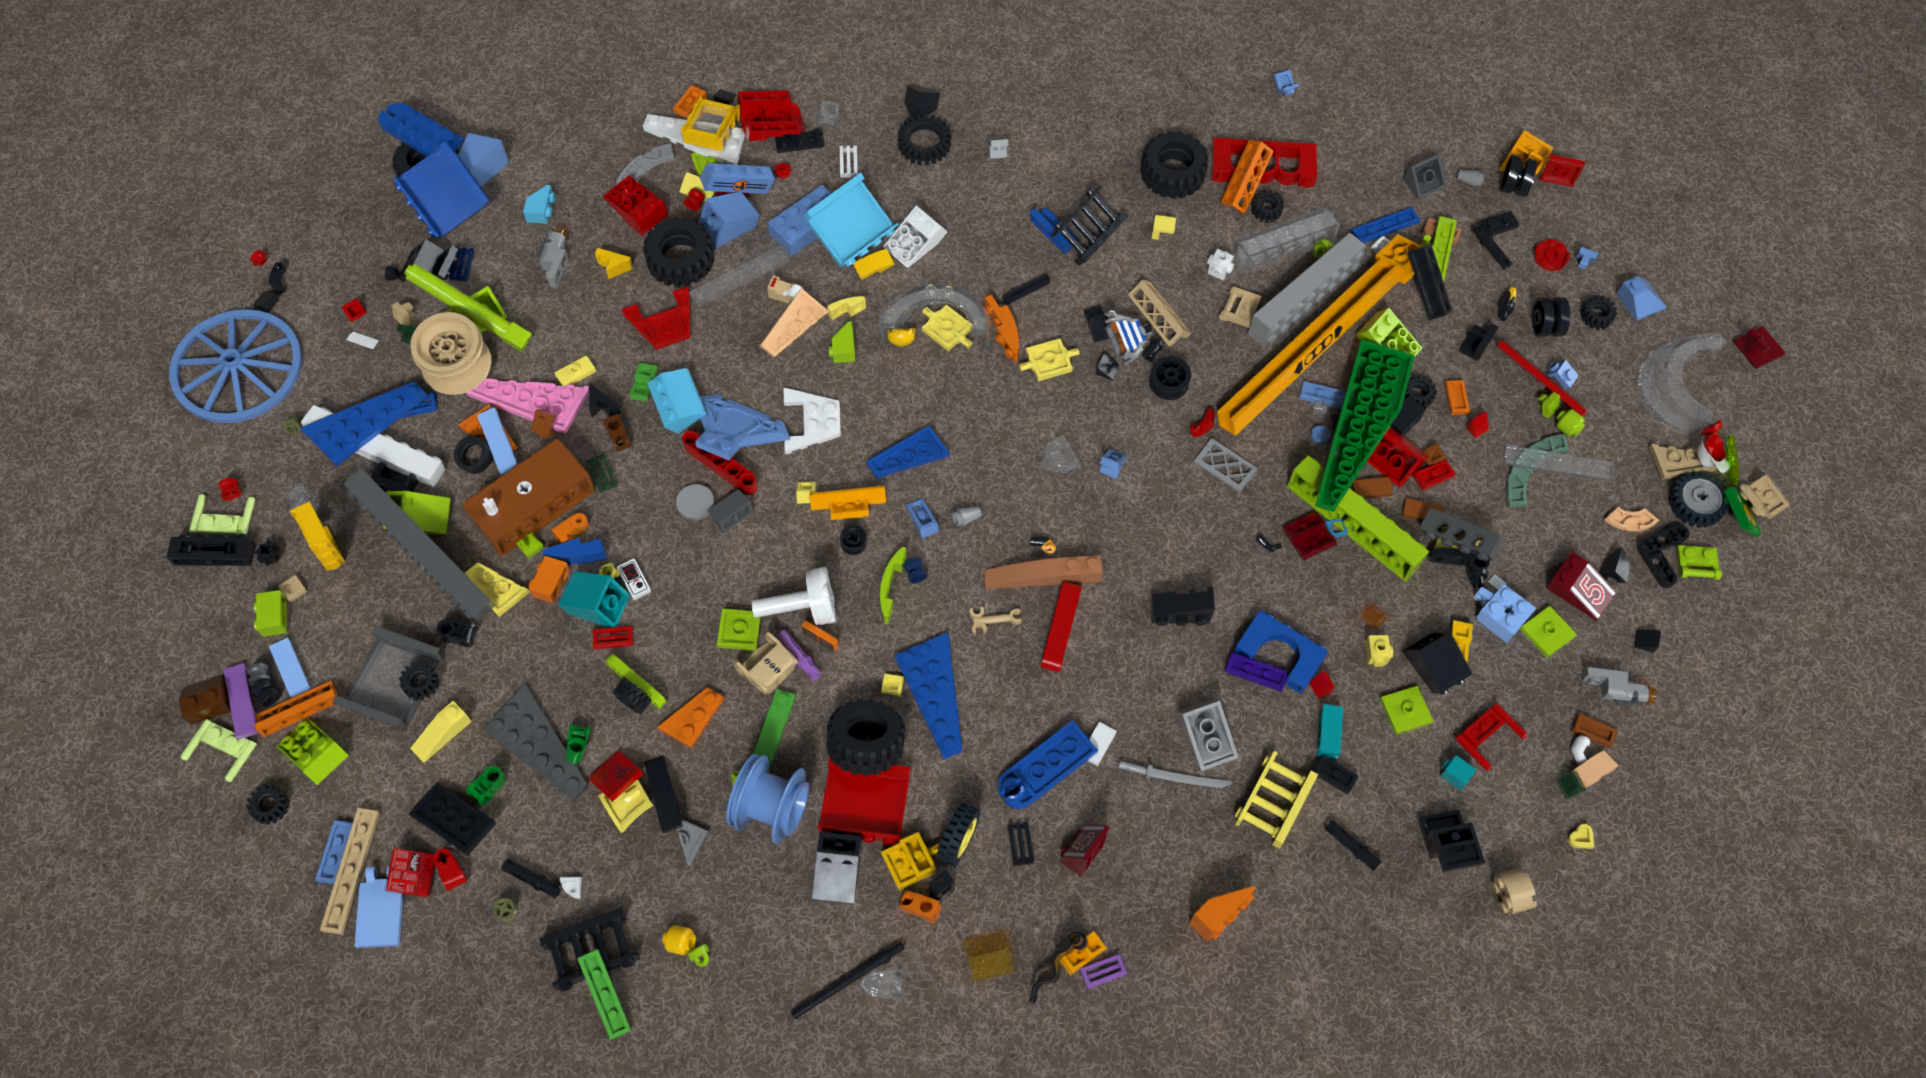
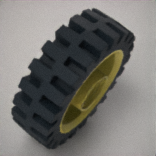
[936,802,981,867]

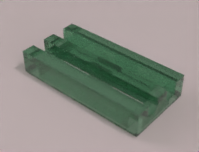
[586,454,618,493]

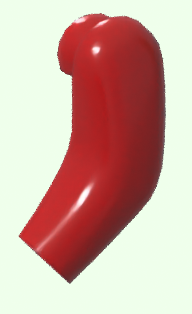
[1190,409,1215,437]

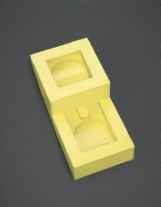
[827,296,866,320]

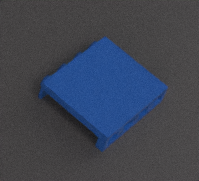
[393,141,492,238]

